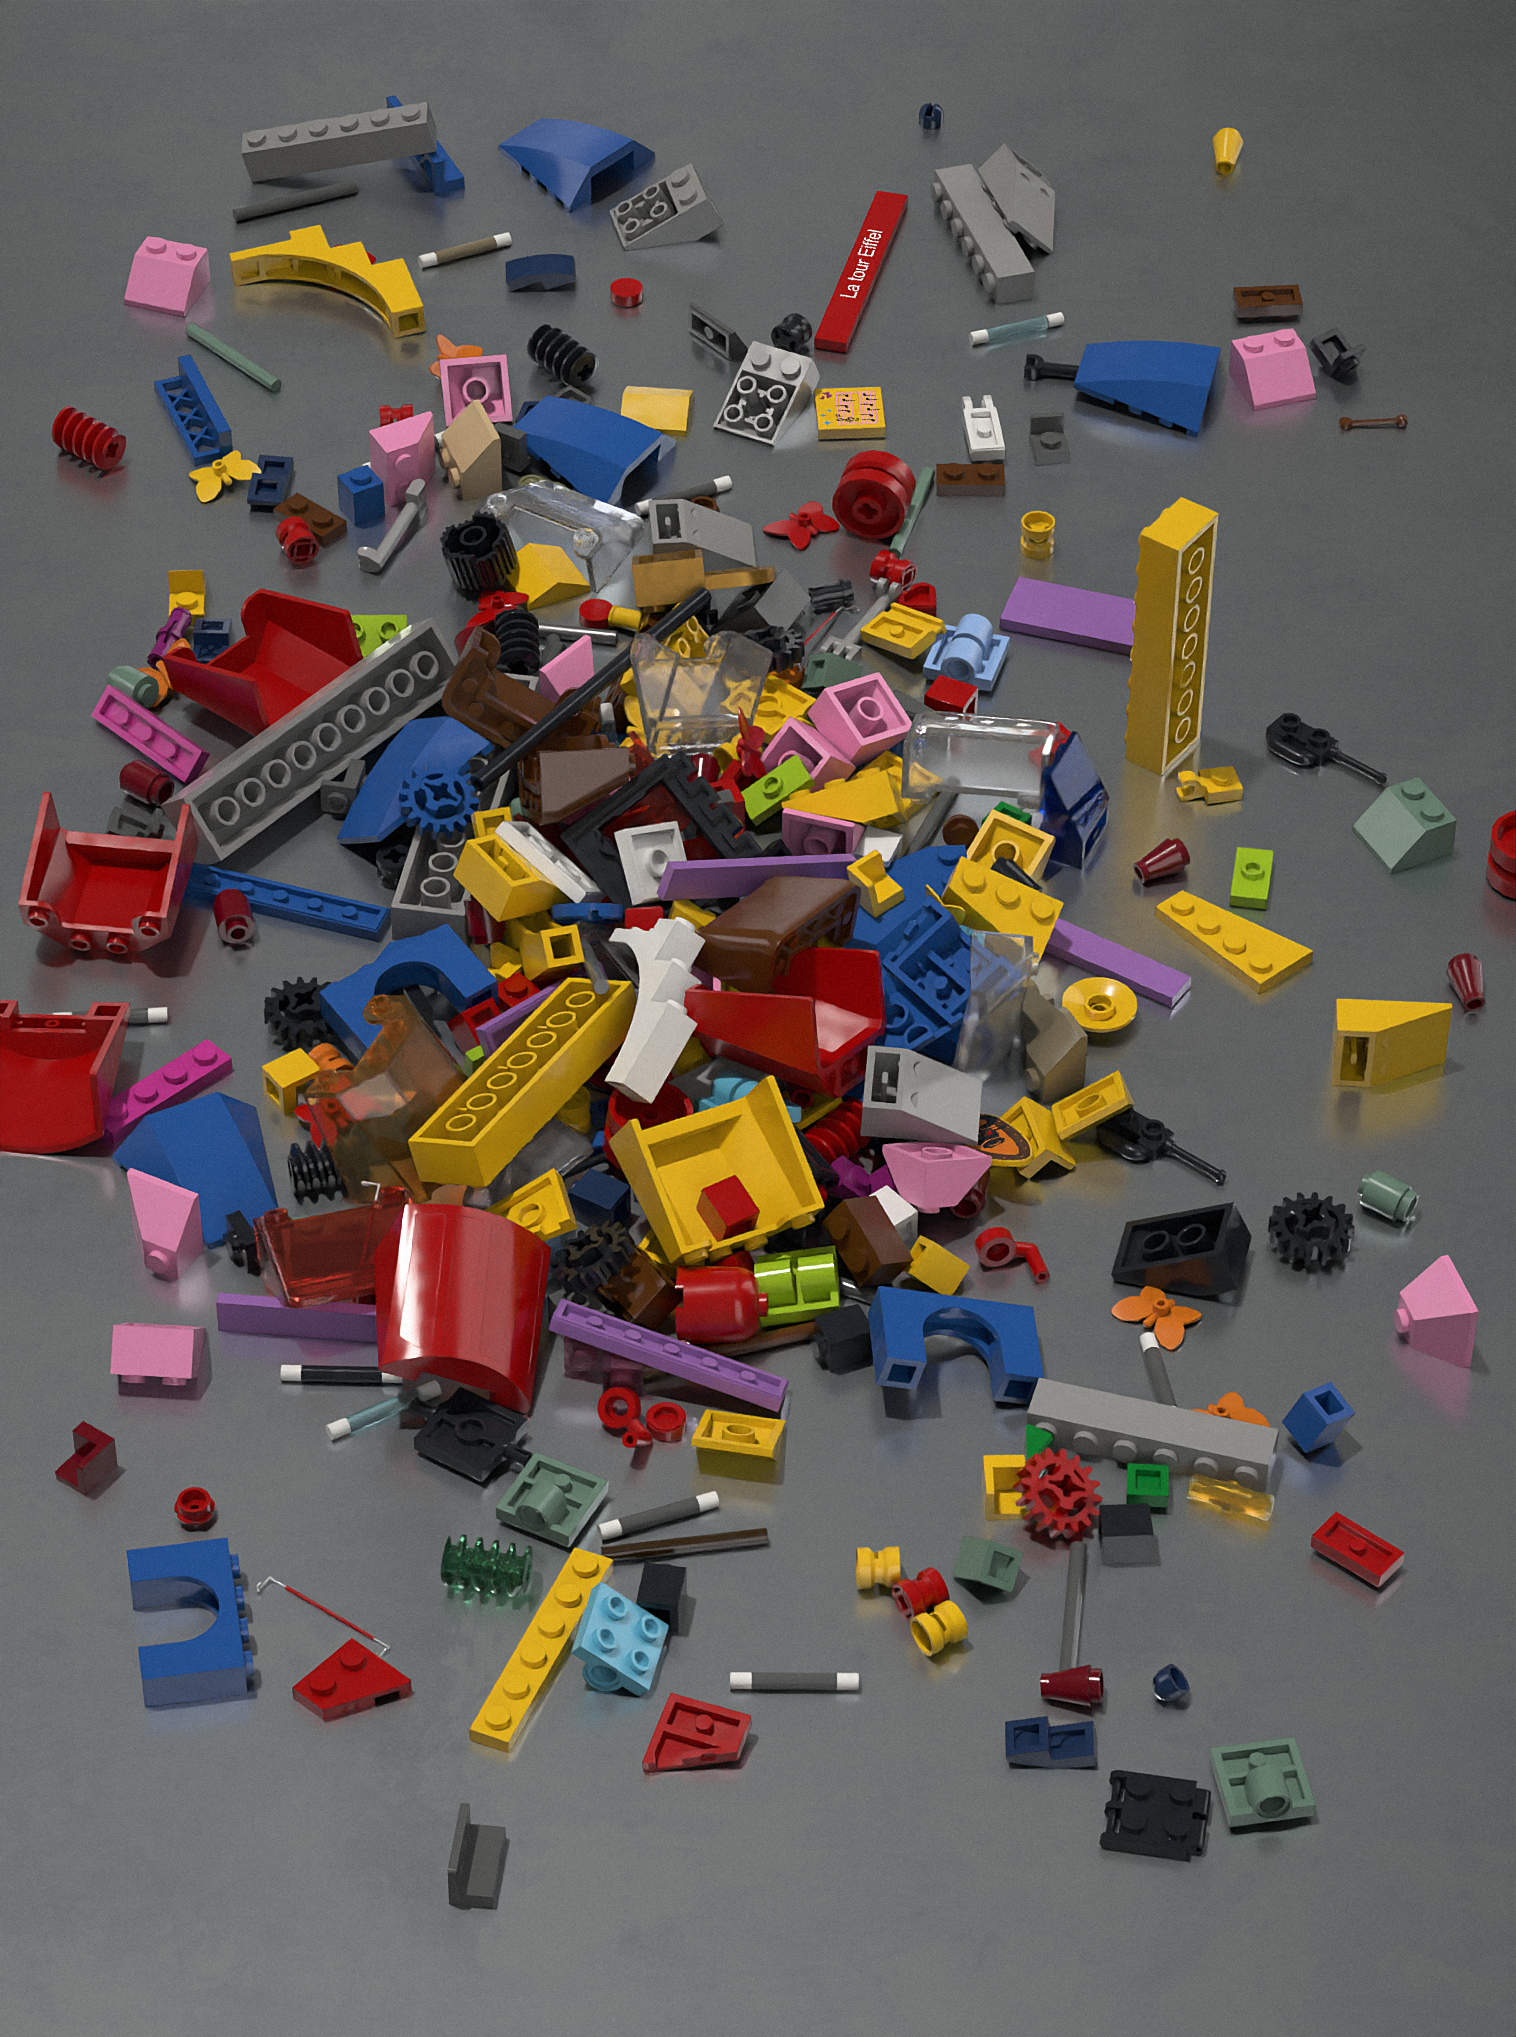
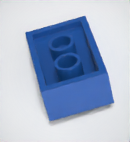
[884,845,967,900]

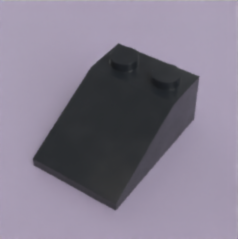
[1111,1202,1252,1296]

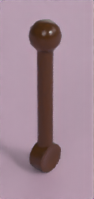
[1338,414,1409,431]

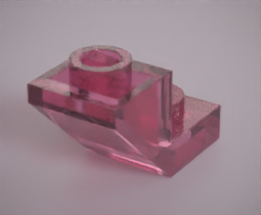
[564,1336,644,1397]

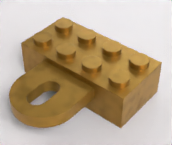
[632,549,776,613]

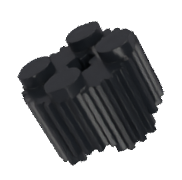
[440,511,518,591]

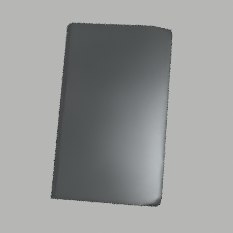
[688,302,748,360]

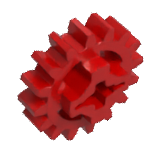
[1013,1448,1103,1539]

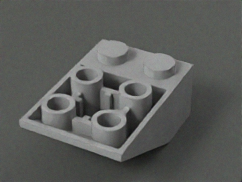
[978,143,1055,254]
[609,162,724,251]
[713,341,820,447]
[648,499,757,572]
[860,1045,982,1146]

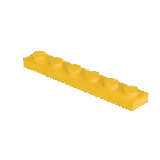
[469,1547,613,1753]

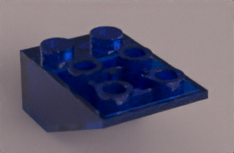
[1039,731,1110,870]

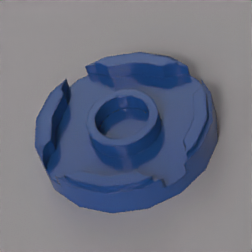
[551,903,626,925]

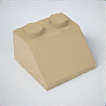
[438,399,502,501]

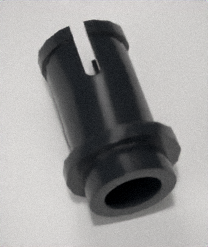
[808,578,854,610]

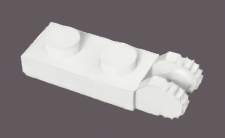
[962,395,1005,461]

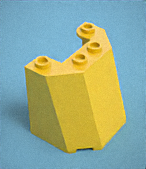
[609,1075,825,1265]

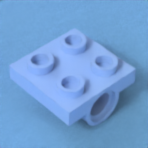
[923,614,1010,691]

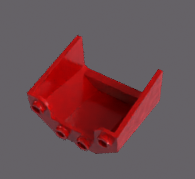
[162,588,363,737]
[18,791,199,954]
[684,946,886,1098]

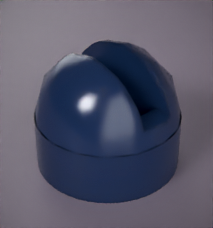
[919,102,944,129]
[1152,1664,1190,1702]

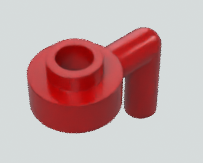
[974,1227,1050,1283]
[597,1387,652,1448]

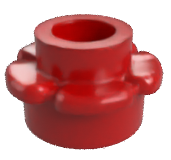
[174,1487,215,1525]

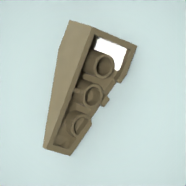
[1009,967,1088,1104]

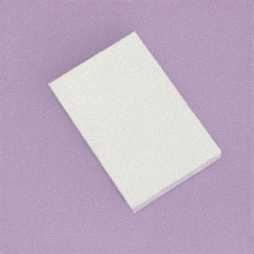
[495,821,606,903]

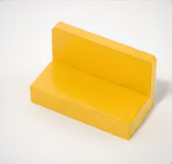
[1000,1096,1076,1179]

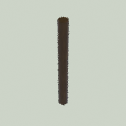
[601,1528,768,1562]

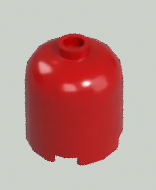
[675,1265,769,1344]

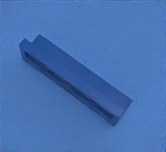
[386,95,465,195]
[154,354,233,466]

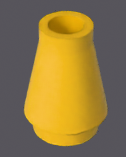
[1212,128,1244,175]

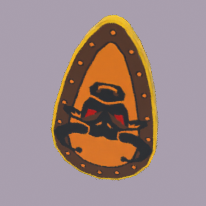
[964,1113,1033,1167]

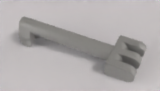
[357,479,427,572]
[819,577,901,663]

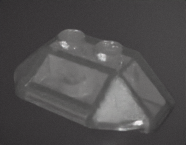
[462,1118,594,1210]

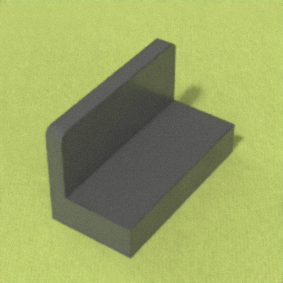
[447,1803,506,1908]

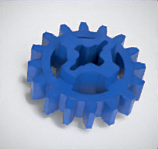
[398,760,480,840]

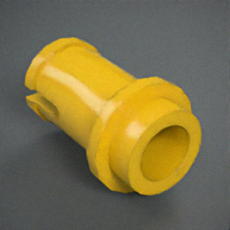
[608,605,650,634]

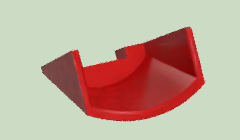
[0,1000,131,1154]
[374,1204,551,1414]

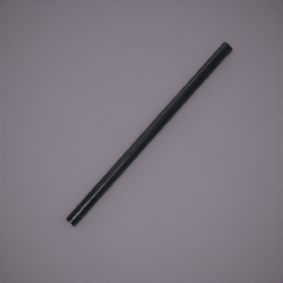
[470,587,712,792]

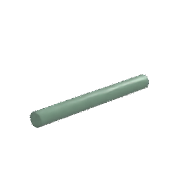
[185,323,282,392]
[888,467,935,559]

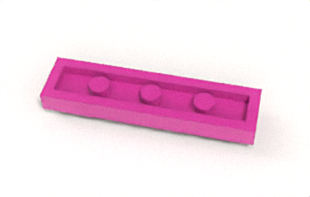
[91,685,210,784]
[103,1039,233,1144]

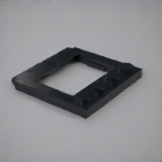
[560,751,764,919]

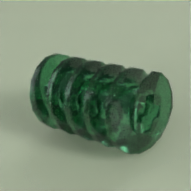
[440,1534,533,1597]

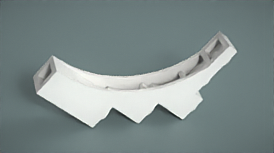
[604,917,706,1104]

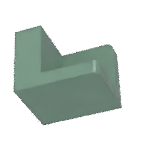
[801,653,863,693]
[952,1536,1024,1593]

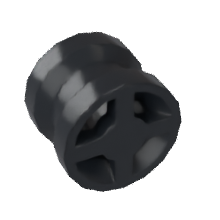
[771,313,812,353]
[376,844,410,890]

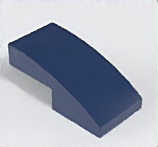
[505,254,576,291]
[247,455,294,506]
[193,618,232,664]
[1005,1716,1098,1768]

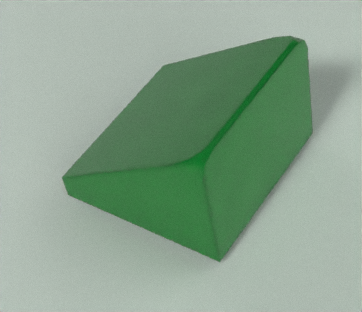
[1024,1424,1053,1478]

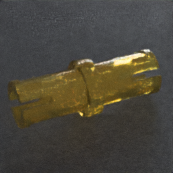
[1187,1473,1274,1521]

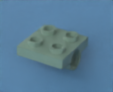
[496,1452,609,1547]
[1209,1737,1316,1827]

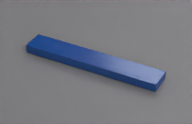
[183,862,391,942]

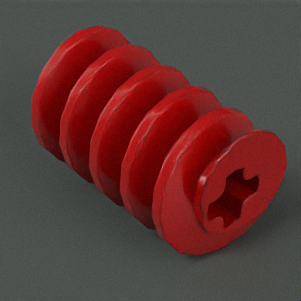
[52,406,126,470]
[804,1097,876,1165]

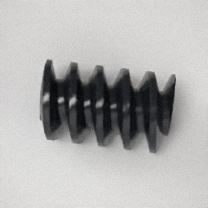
[527,324,599,388]
[494,609,540,676]
[287,1133,372,1193]

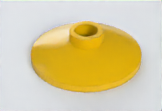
[1062,977,1138,1033]

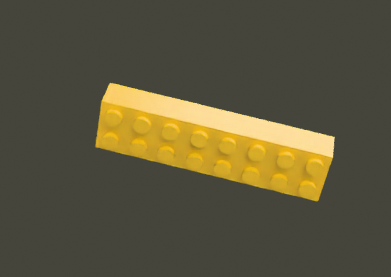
[1124,497,1219,776]
[408,977,637,1188]

